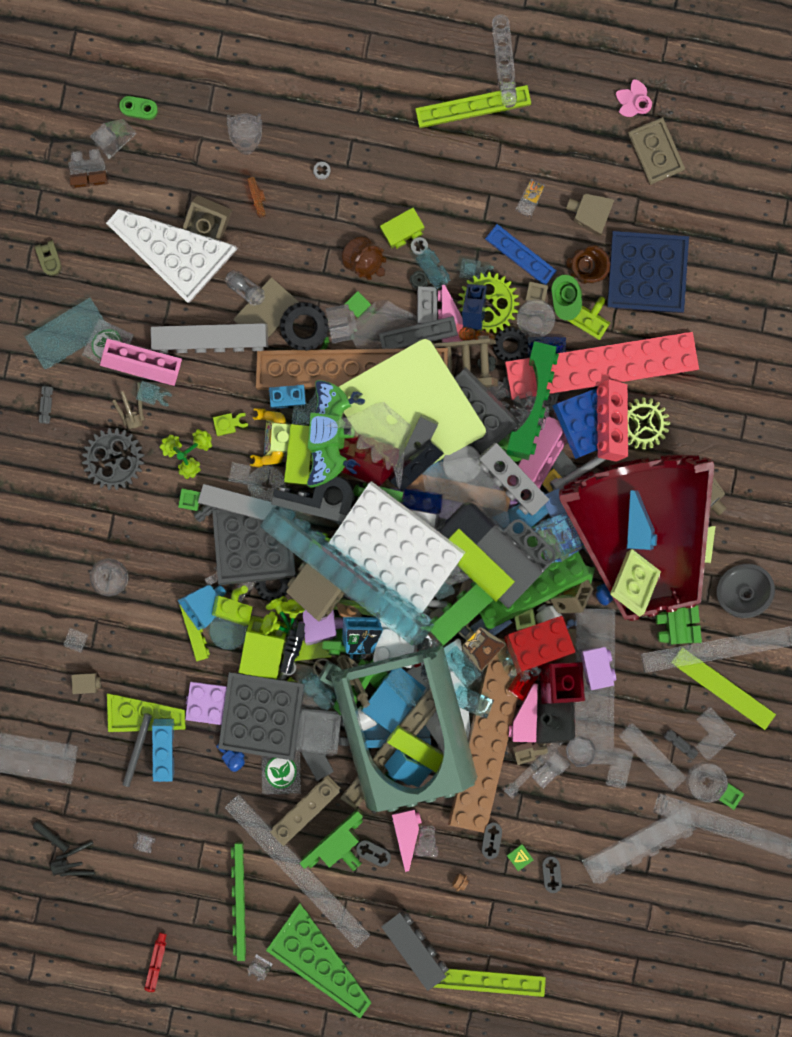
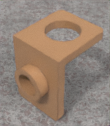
[336,603,362,617]

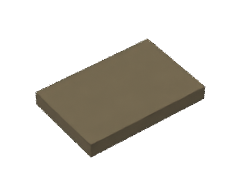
[627,117,686,185]
[233,277,300,339]

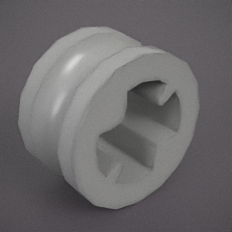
[313,162,331,180]
[411,237,428,256]

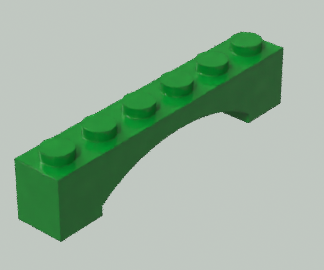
[506,341,559,460]

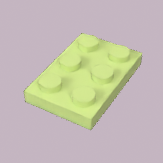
[610,549,661,617]

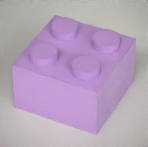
[580,646,616,690]

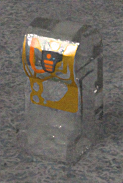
[516,178,545,218]

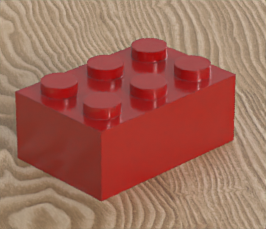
[504,616,576,674]

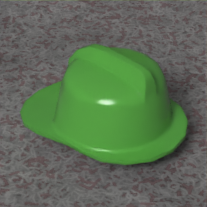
[551,275,582,321]

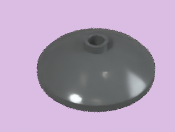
[717,564,775,618]

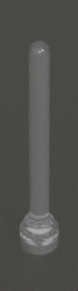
[502,742,564,799]

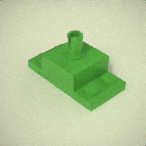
[299,808,364,871]

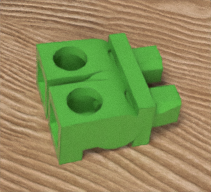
[655,606,702,644]

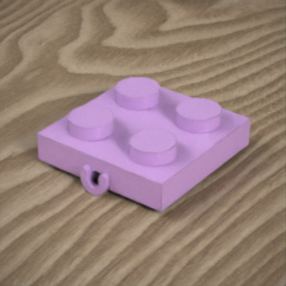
[185,681,227,725]

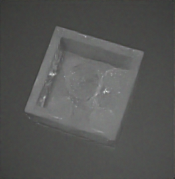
[295,710,341,756]

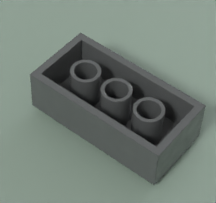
[382,912,449,991]

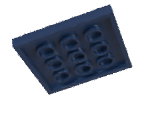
[607,231,689,313]

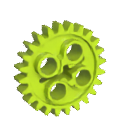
[457,272,519,334]

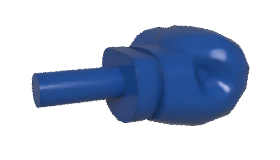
[595,583,614,606]
[216,744,245,772]

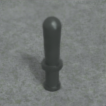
[33,821,70,853]

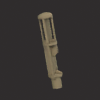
[337,654,370,708]

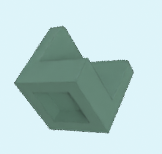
[318,660,342,687]

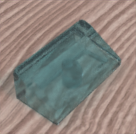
[455,685,494,718]

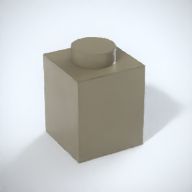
[72,673,101,694]

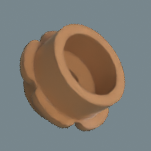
[452,873,469,892]

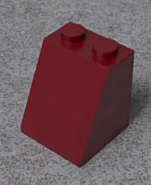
[539,662,585,703]

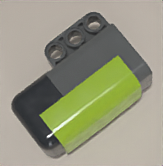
[438,501,556,608]

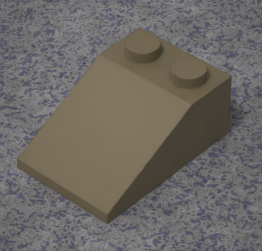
[182,195,233,241]

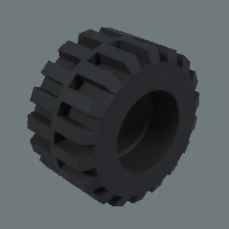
[279,302,329,351]

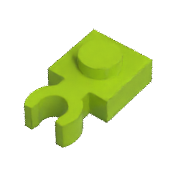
[213,413,248,437]

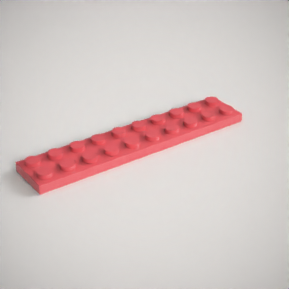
[505,332,699,400]

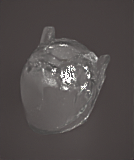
[227,113,262,155]

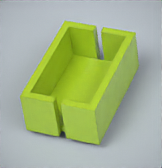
[284,424,313,486]

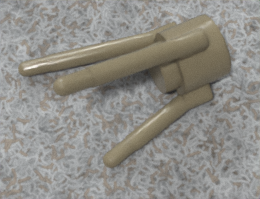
[112,382,145,430]

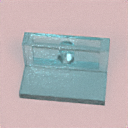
[384,668,424,707]

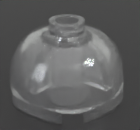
[89,558,128,597]

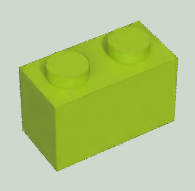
[380,208,425,249]

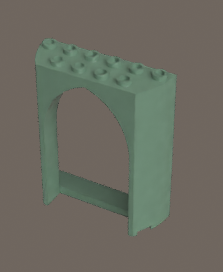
[330,645,477,812]

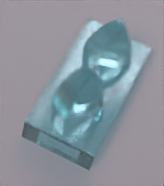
[445,646,481,688]

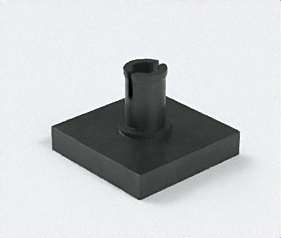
[536,702,575,744]

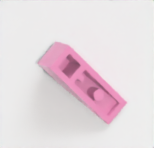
[509,683,538,742]
[392,808,422,872]

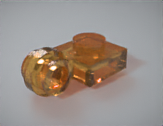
[459,327,495,341]

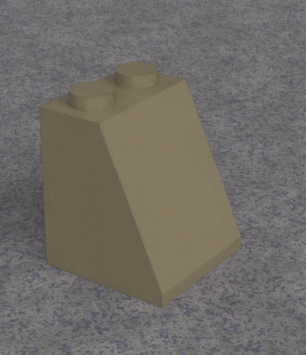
[286,560,349,622]

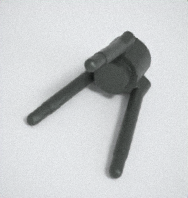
[51,841,95,877]

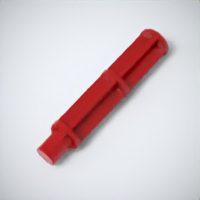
[144,932,167,992]

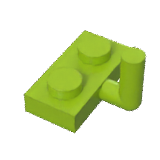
[567,297,610,340]
[212,586,252,626]

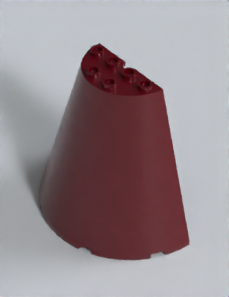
[559,455,714,621]

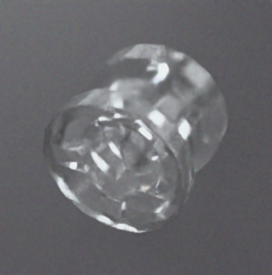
[133,832,156,853]

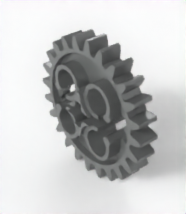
[82,428,145,490]

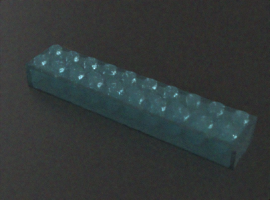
[260,507,434,645]

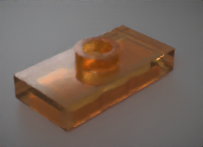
[248,177,266,218]

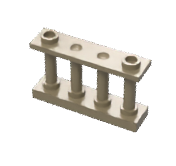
[432,336,498,387]
[270,775,341,846]

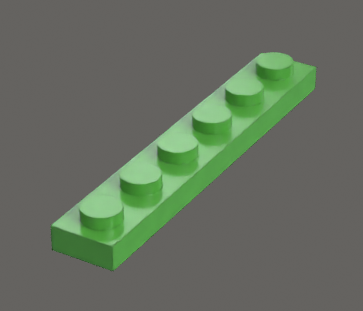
[231,842,246,961]

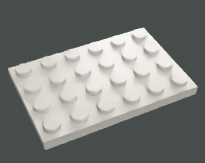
[329,481,466,613]

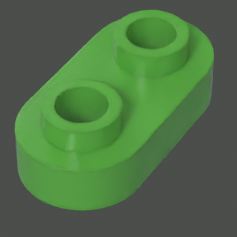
[119,96,158,120]

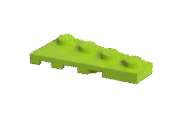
[107,693,186,732]

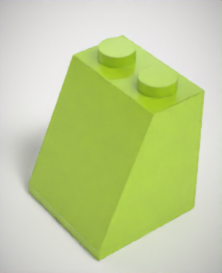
[239,616,287,679]

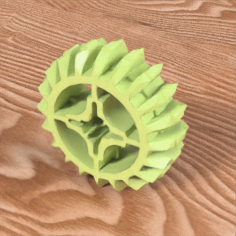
[628,398,670,450]

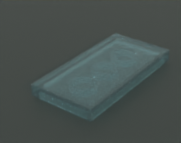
[25,298,110,370]

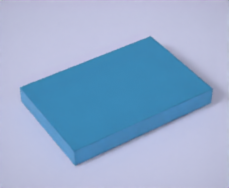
[361,668,426,734]

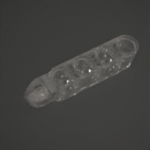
[492,15,517,108]

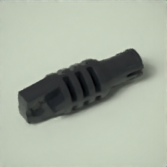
[279,619,305,674]

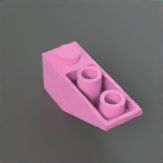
[438,285,465,343]

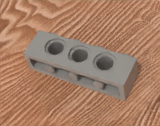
[477,443,549,516]

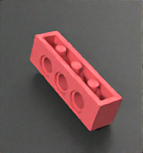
[597,380,628,462]

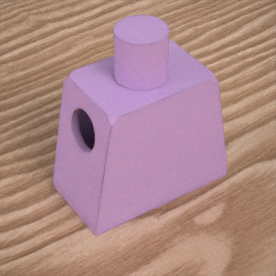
[303,609,343,645]

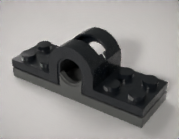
[271,475,355,522]

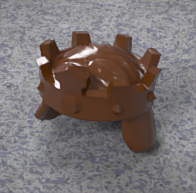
[342,237,386,280]
[566,245,610,284]

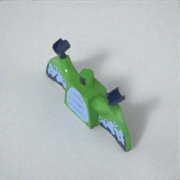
[307,380,365,487]

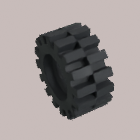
[493,327,528,362]
[256,578,290,601]

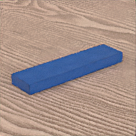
[485,224,557,285]

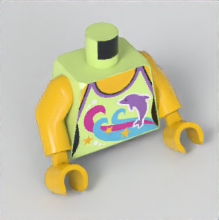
[250,408,291,468]

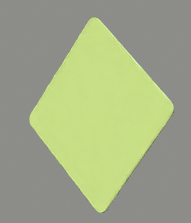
[339,339,486,469]

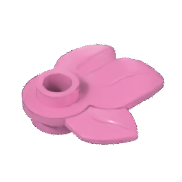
[616,79,652,117]

